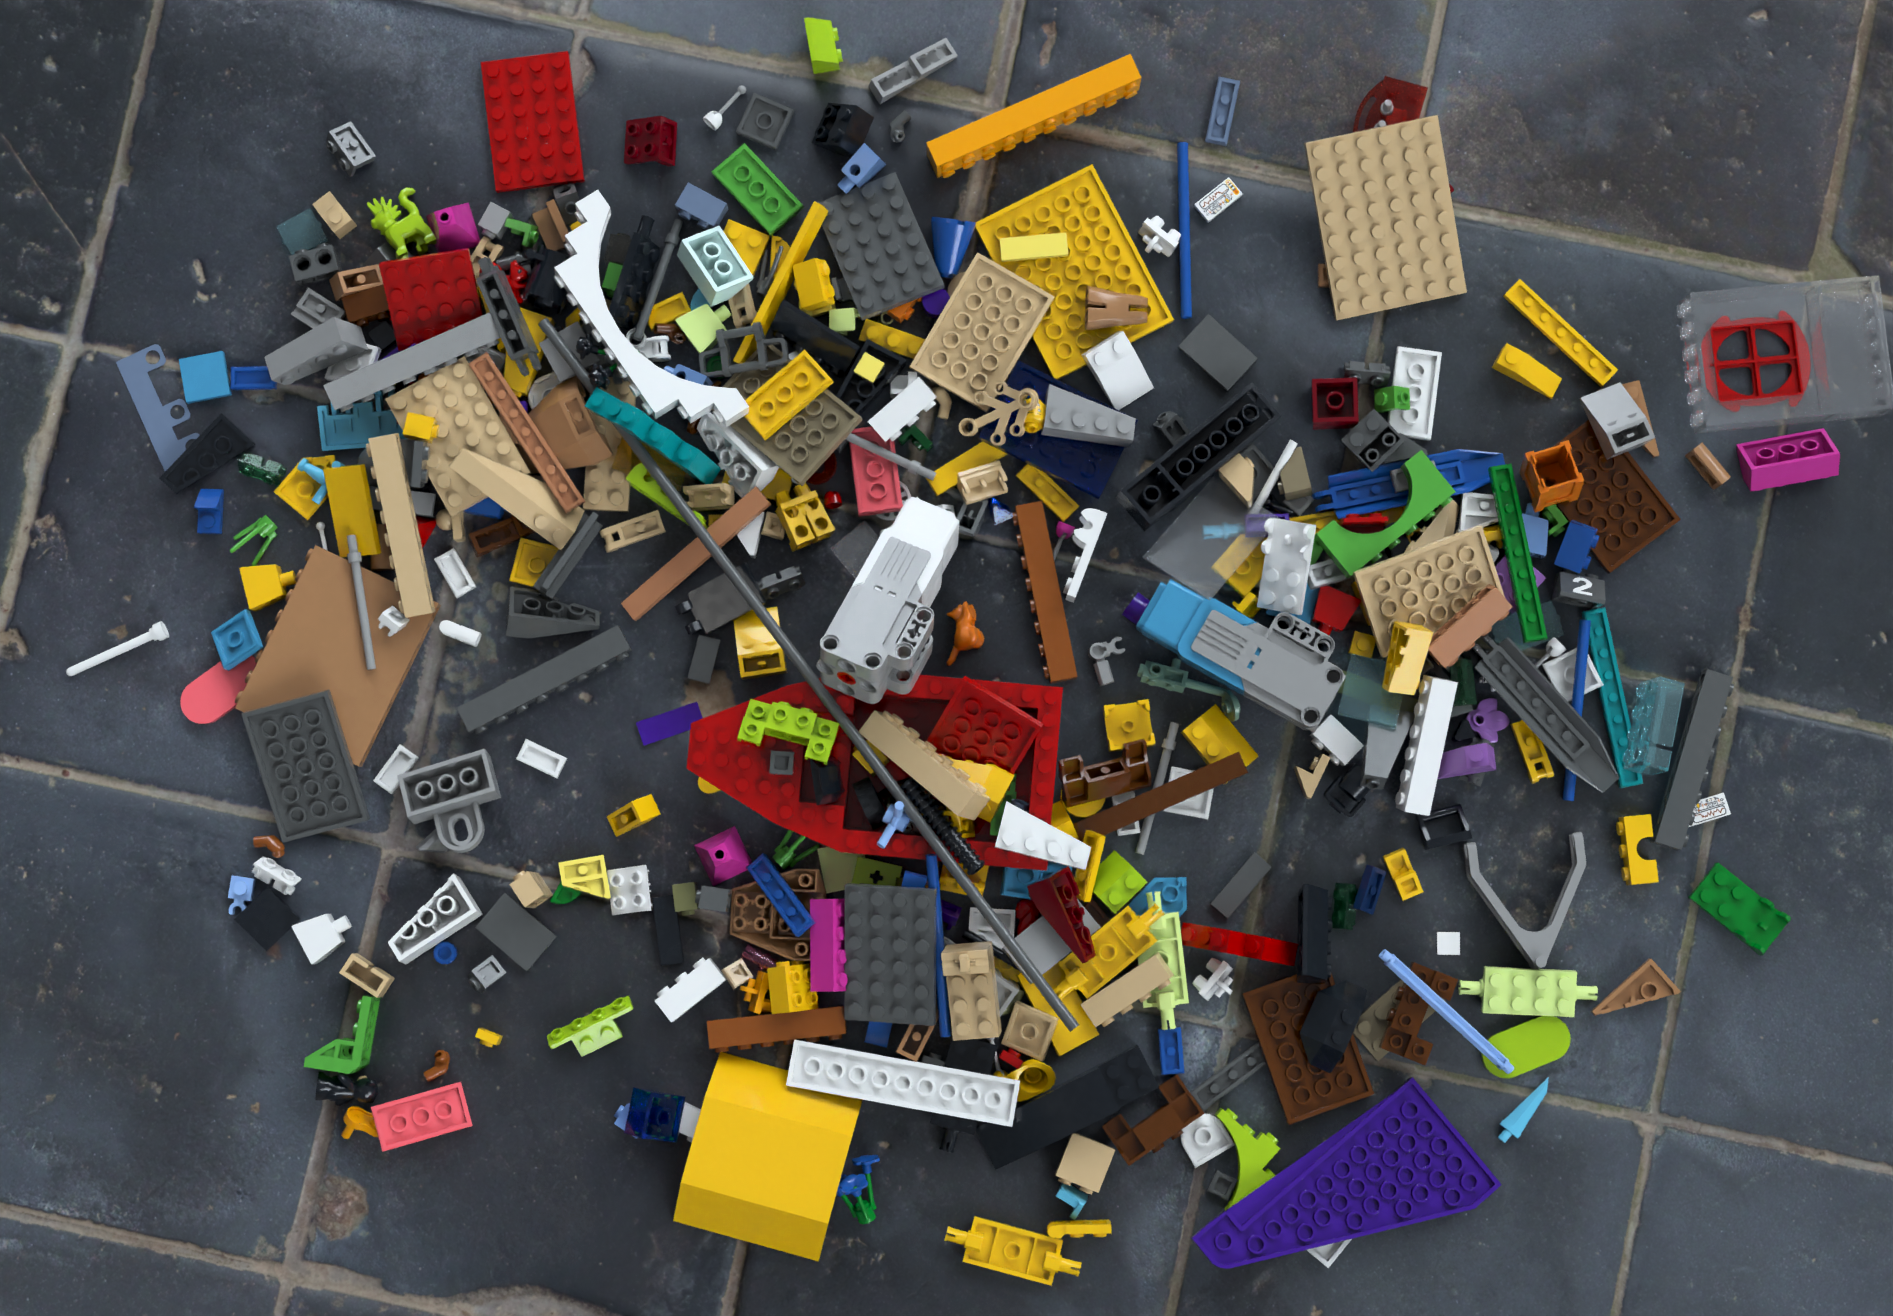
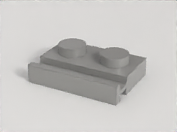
[291,288,346,329]

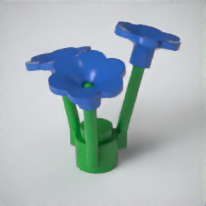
[837,1155,880,1224]

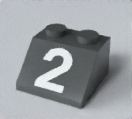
[1551,569,1606,609]

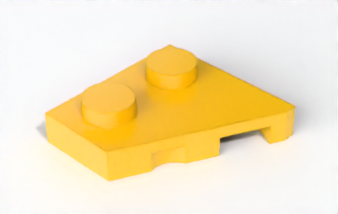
[723,219,770,276]

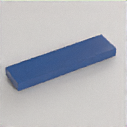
[746,853,816,937]

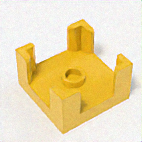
[1103,699,1155,752]

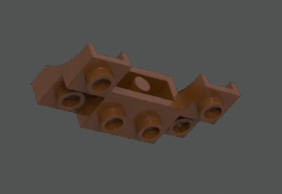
[1059,739,1151,808]
[1379,962,1458,1065]
[1102,1074,1205,1166]

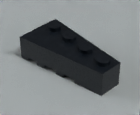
[836,339,907,416]

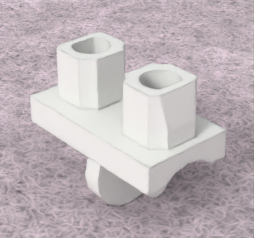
[1138,216,1181,257]
[1192,958,1233,1001]

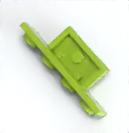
[547,996,633,1057]

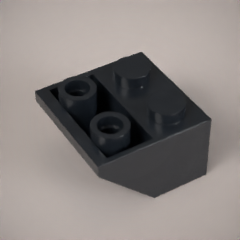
[812,103,874,157]

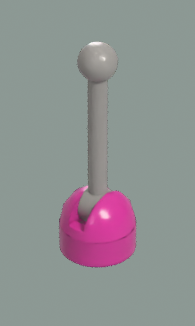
[1053,521,1075,562]

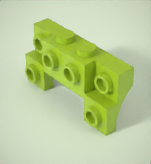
[737,699,839,765]

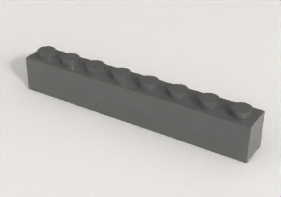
[457,625,632,735]
[1650,669,1734,851]

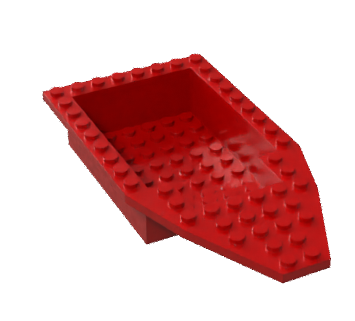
[686,675,1063,871]

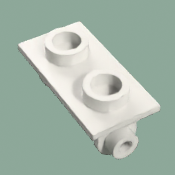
[252,856,302,895]

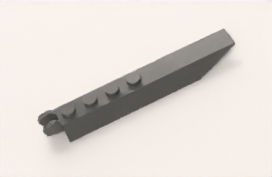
[1472,635,1619,793]

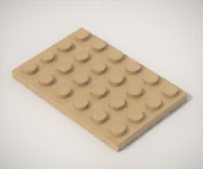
[910,252,1055,413]
[385,356,531,517]
[1353,525,1505,658]

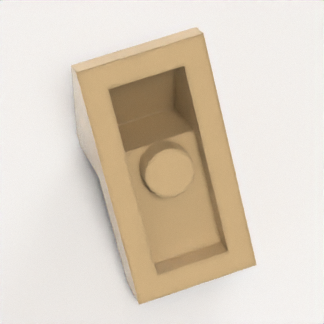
[1294,754,1331,799]

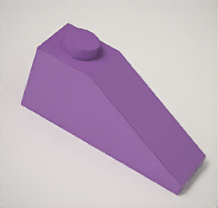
[1437,743,1496,779]

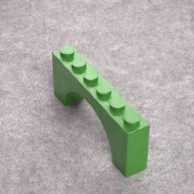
[1314,450,1456,578]

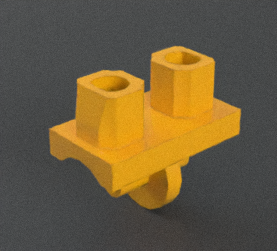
[740,970,772,1014]

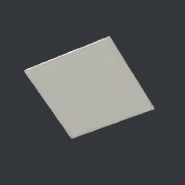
[1437,932,1460,955]

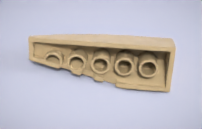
[449,448,585,550]

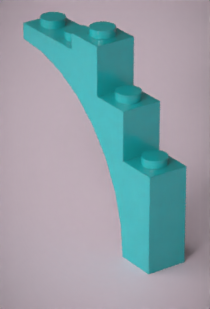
[585,387,721,484]

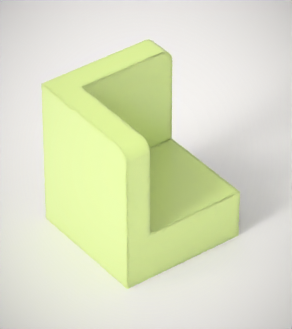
[829,308,860,336]

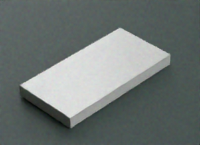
[1387,346,1442,441]

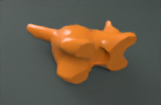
[947,601,984,666]

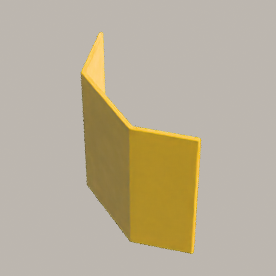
[673,1052,863,1261]

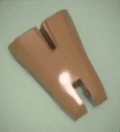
[1085,286,1148,330]

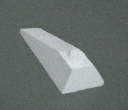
[697,412,779,498]

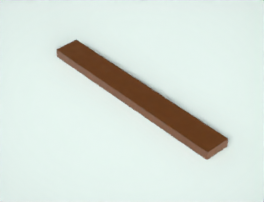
[1073,752,1248,842]

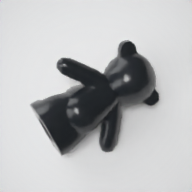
[315,1071,378,1106]

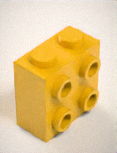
[767,960,818,1014]

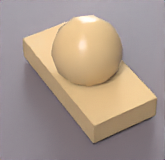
[436,509,466,542]

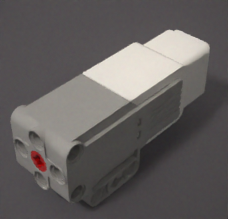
[816,497,959,704]

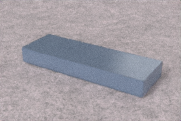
[1205,77,1240,146]

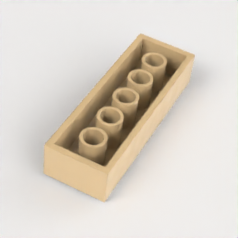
[859,710,991,820]

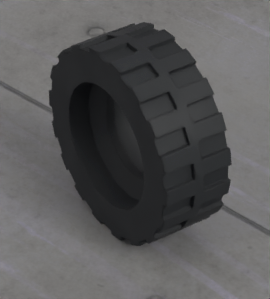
[852,777,886,830]

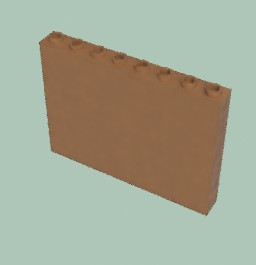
[235,545,441,767]

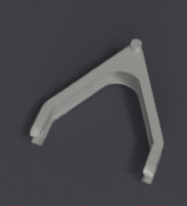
[1463,832,1586,969]

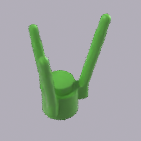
[230,515,278,566]
[772,830,819,869]

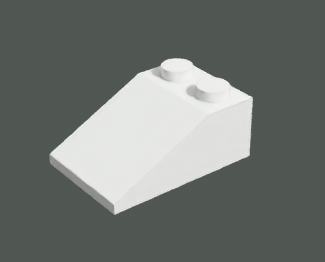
[1081,331,1154,411]

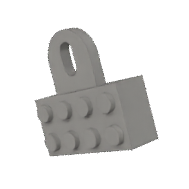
[397,749,501,853]

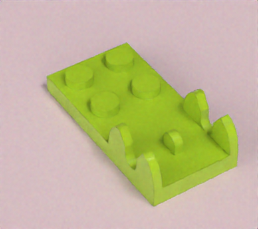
[626,463,708,529]

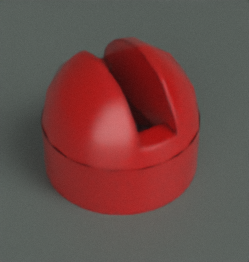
[824,491,842,509]

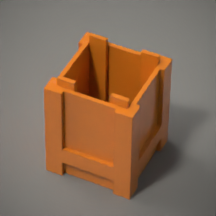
[1519,440,1584,512]

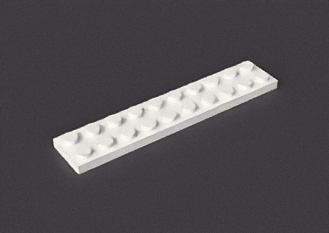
[786,1040,1020,1127]

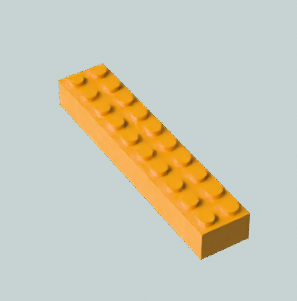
[926,54,1142,178]

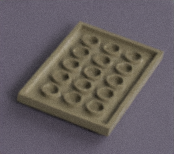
[711,345,863,486]

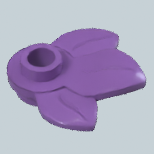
[1466,698,1510,743]

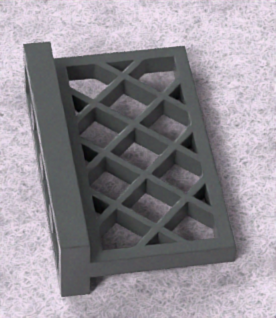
[533,512,603,600]

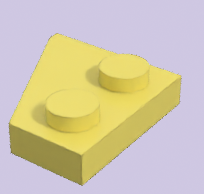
[559,855,611,899]

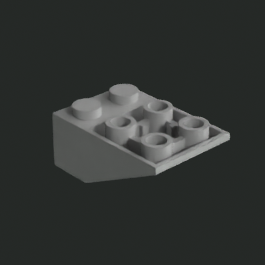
[1580,382,1655,460]

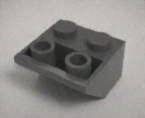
[1341,409,1405,472]

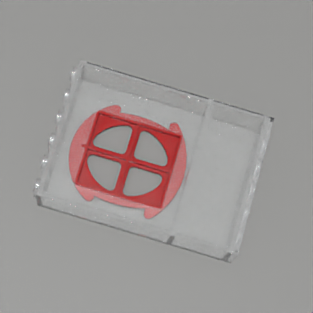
[1677,275,1893,434]

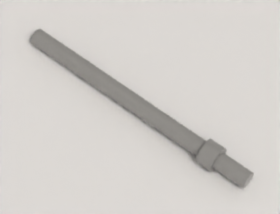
[845,433,937,481]
[347,535,376,670]
[1135,722,1179,855]

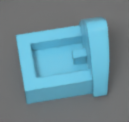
[1056,1183,1088,1220]

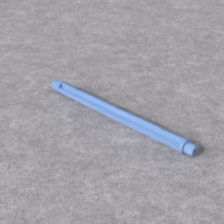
[1379,949,1514,1074]

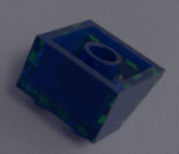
[624,1087,686,1142]

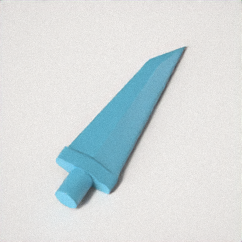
[1498,1077,1549,1143]

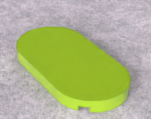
[1481,1016,1571,1078]

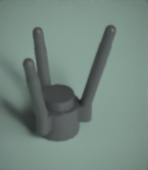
[756,246,783,297]

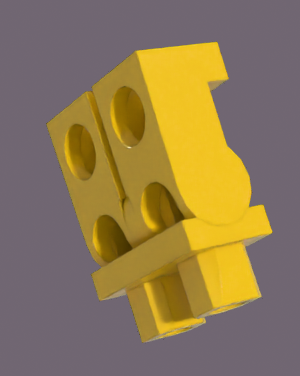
[775,483,835,552]

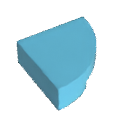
[691,288,713,311]

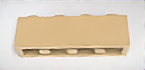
[1080,952,1174,1027]

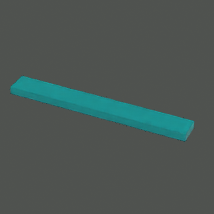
[1582,607,1643,788]

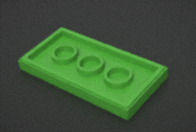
[712,143,804,236]

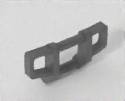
[699,322,789,379]

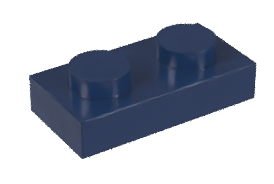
[1353,865,1387,915]

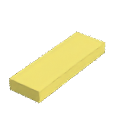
[1000,233,1068,262]

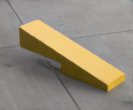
[925,430,1016,496]

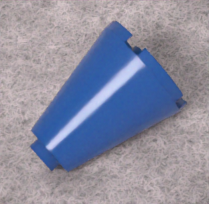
[931,217,976,279]

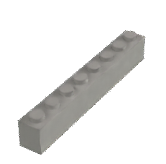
[323,312,501,412]

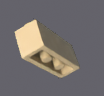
[509,871,553,908]

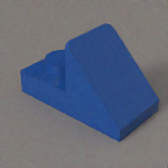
[194,489,224,534]

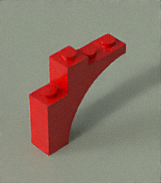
[1181,922,1298,966]

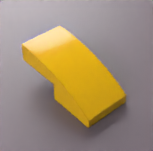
[1382,848,1423,901]

